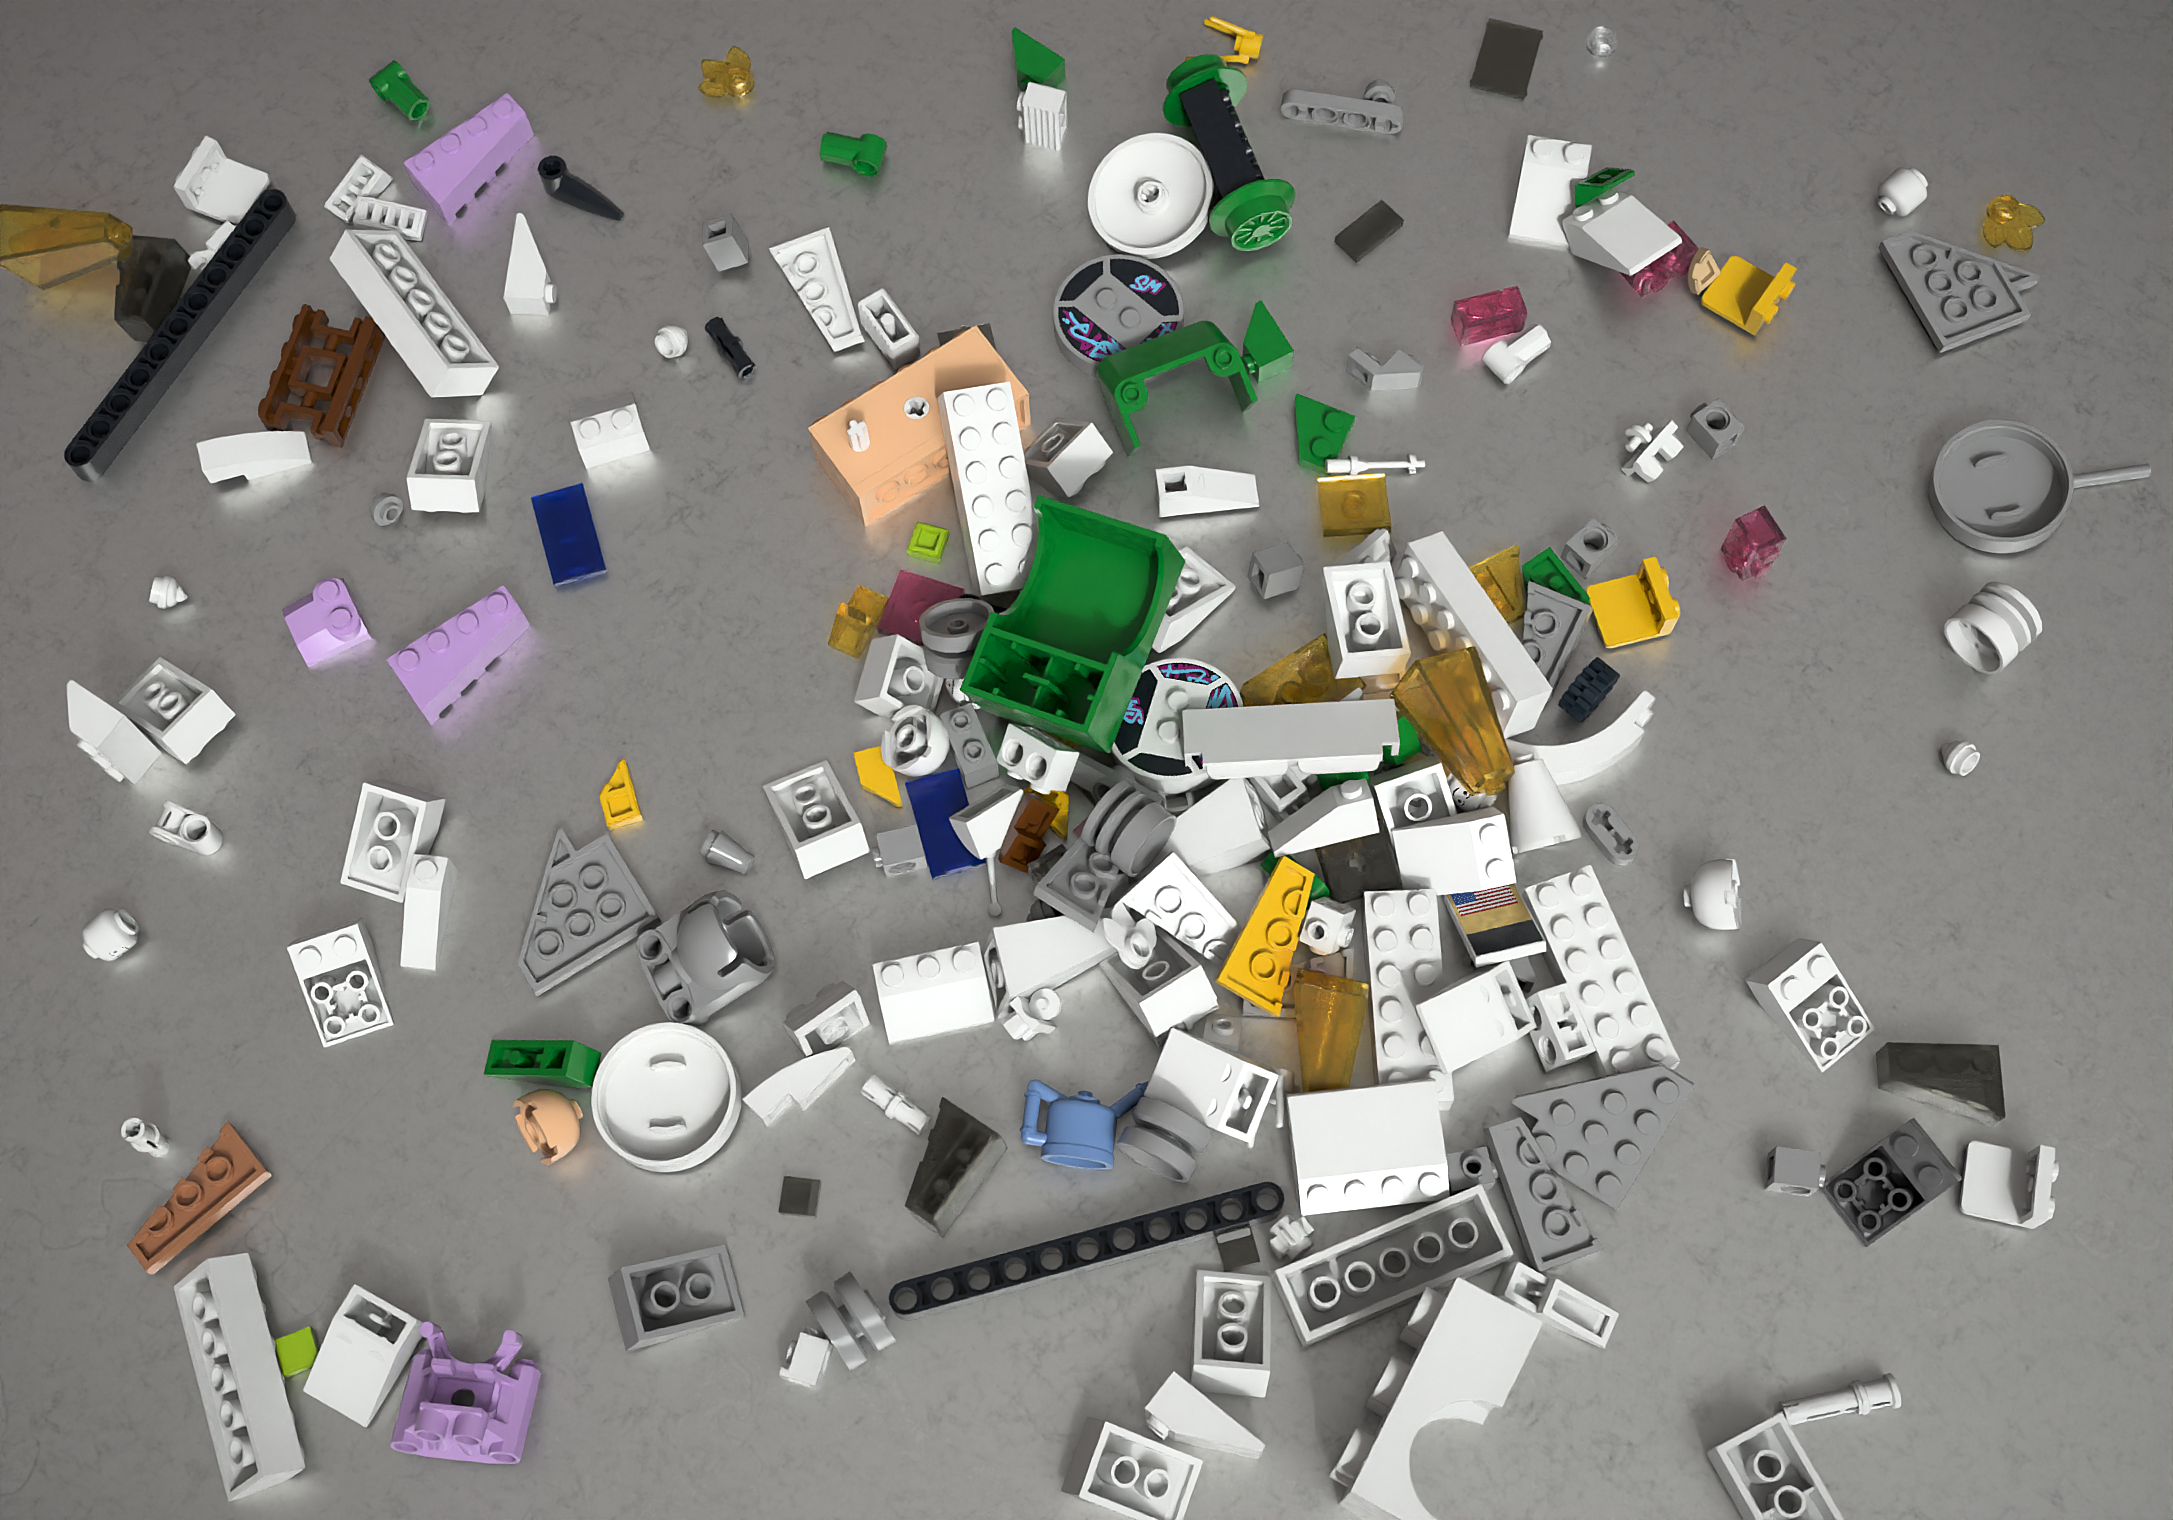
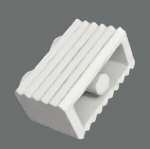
[1017,82,1068,151]
[858,289,921,369]

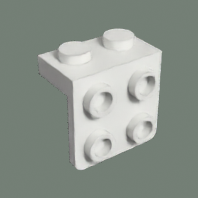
[173,136,270,226]
[1959,1141,2059,1229]

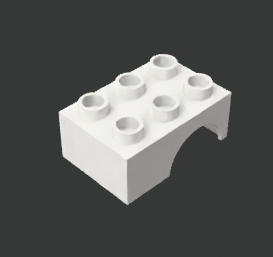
[1329,1276,1544,1520]

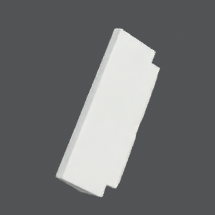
[1182,699,1400,779]

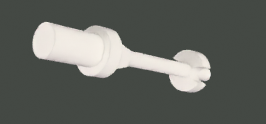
[1325,454,1425,476]

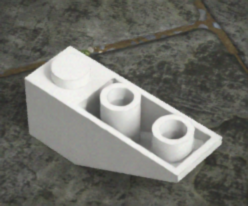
[1155,466,1259,517]

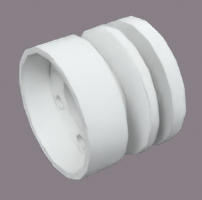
[1944,581,2042,675]

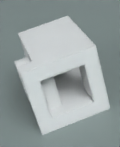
[779,1327,833,1390]

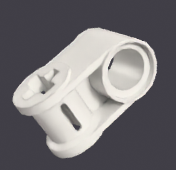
[148,800,224,855]

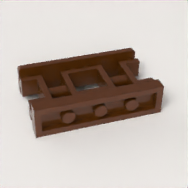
[258,304,386,448]

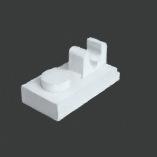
[1334,528,1397,566]

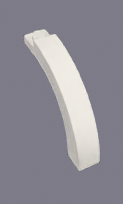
[1443,690,1656,785]

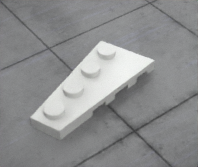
[769,227,865,352]
[1119,850,1242,967]

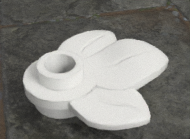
[1101,901,1156,969]

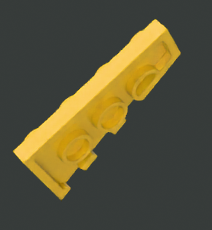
[1214,856,1314,1018]

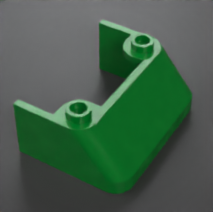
[1096,320,1258,457]

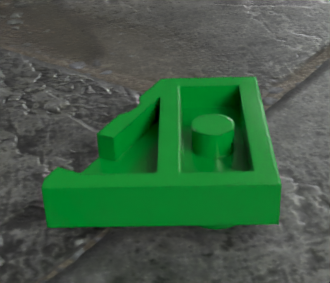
[1294,394,1356,477]
[1522,547,1591,605]

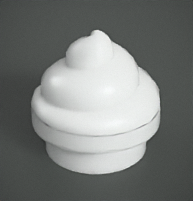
[655,325,688,358]
[149,575,187,609]
[1942,740,1980,776]

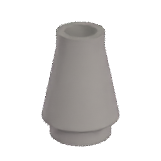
[699,830,755,874]

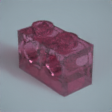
[1618,221,1699,297]

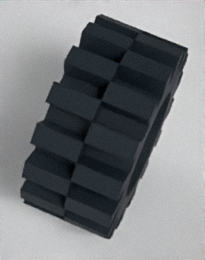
[1558,657,1620,723]

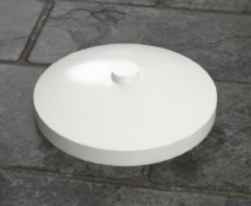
[1088,133,1216,259]

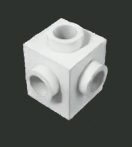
[1299,896,1356,956]

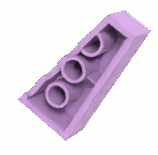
[403,92,534,225]
[386,585,530,726]

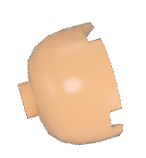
[513,1089,583,1165]

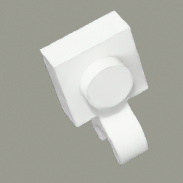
[188,221,236,271]

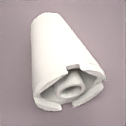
[1508,754,1582,855]

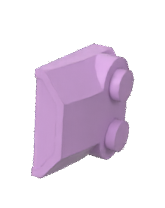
[282,578,372,667]

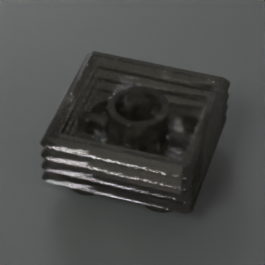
[1315,818,1403,904]

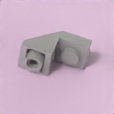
[1346,347,1425,391]

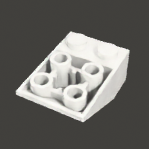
[287,917,394,1048]
[1745,938,1875,1073]
[1415,960,1537,1074]
[1144,1027,1279,1143]
[303,1284,423,1428]

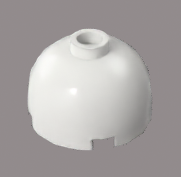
[881,704,950,777]
[1684,859,1741,930]

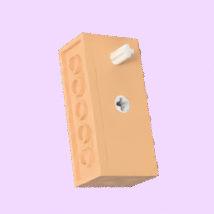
[808,325,1031,527]

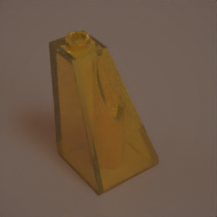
[0,204,133,291]
[1389,646,1515,796]
[1294,968,1369,1093]

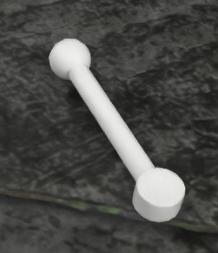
[985,851,1002,918]

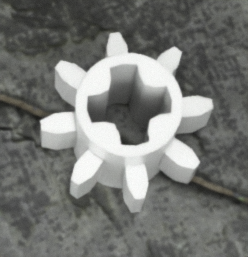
[1269,1214,1315,1261]

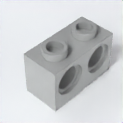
[939,703,999,790]

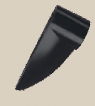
[538,155,625,221]

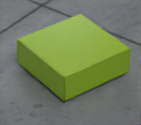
[907,521,950,564]
[274,1326,320,1378]

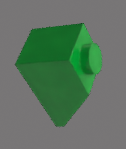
[1011,27,1065,92]
[1241,300,1294,384]

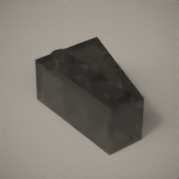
[114,234,191,342]
[1876,1042,2006,1127]
[905,1096,1008,1238]

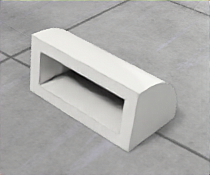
[949,784,1025,860]

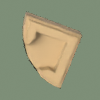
[1688,247,1721,295]

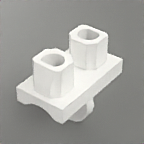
[1621,420,1684,482]
[1001,988,1062,1041]

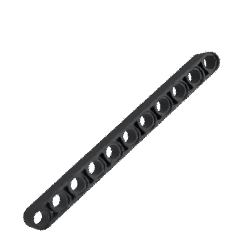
[64,189,296,482]
[889,1182,1284,1321]

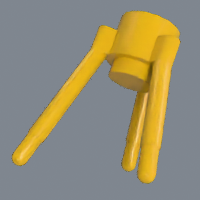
[1185,16,1263,65]

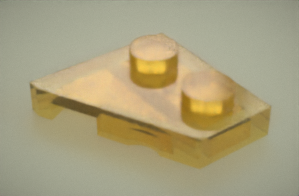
[1469,544,1525,625]

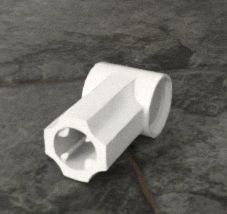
[1482,323,1551,384]

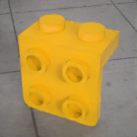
[1701,255,1797,336]
[1586,556,1680,649]

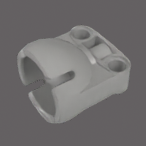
[636,890,774,1026]

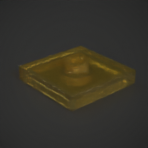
[1317,474,1391,537]

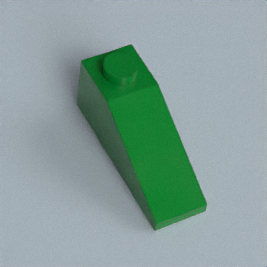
[483,1040,601,1088]

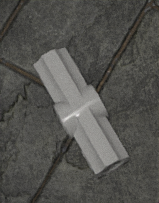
[1070,752,1166,808]

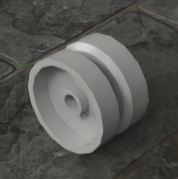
[919,598,994,679]
[1117,1097,1212,1183]
[806,1271,896,1372]

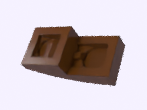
[998,791,1060,874]

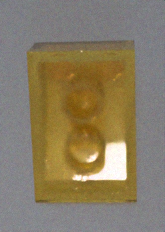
[1239,633,1367,707]

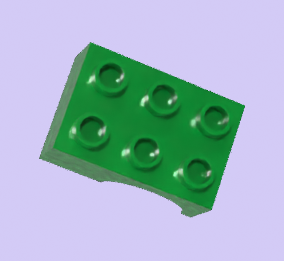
[960,495,1186,754]

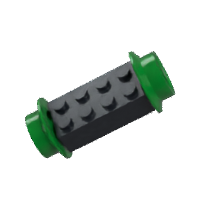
[1162,54,1296,251]

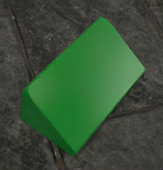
[1575,167,1635,208]

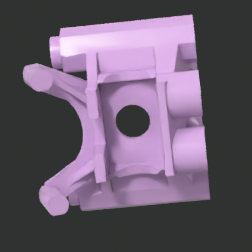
[389,1322,541,1464]

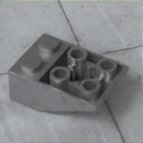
[1820,1118,1962,1247]

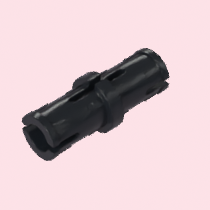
[705,317,757,379]

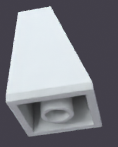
[1135,778,1273,881]
[981,907,1118,1019]

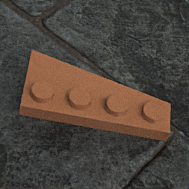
[127,1121,272,1275]

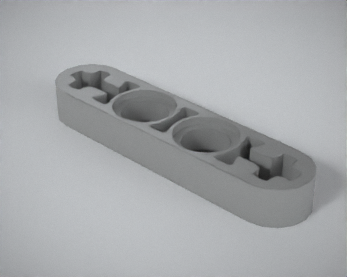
[1280,89,1405,134]

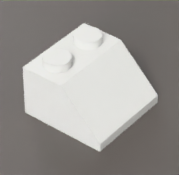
[569,392,650,469]
[1023,417,1113,498]
[854,634,944,718]

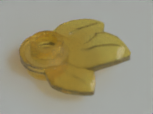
[698,46,754,98]
[1983,194,2046,252]

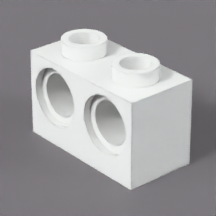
[996,723,1079,794]
[1526,983,1596,1072]

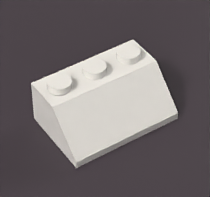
[66,679,162,785]
[872,942,995,1044]

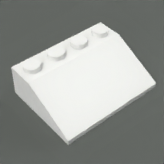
[1287,1078,1450,1215]

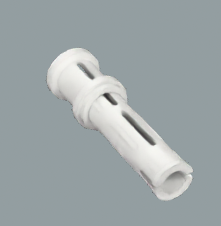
[1779,1373,1901,1426]

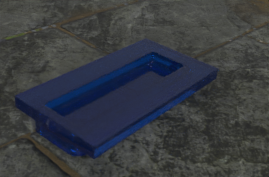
[531,483,607,587]
[905,768,987,880]

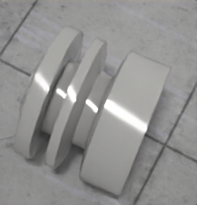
[1081,780,1176,877]

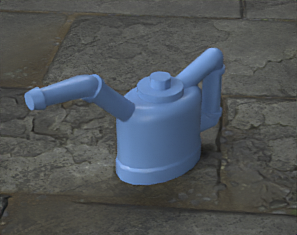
[1020,1079,1149,1170]

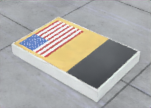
[1443,883,1546,968]

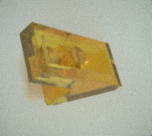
[828,585,890,659]

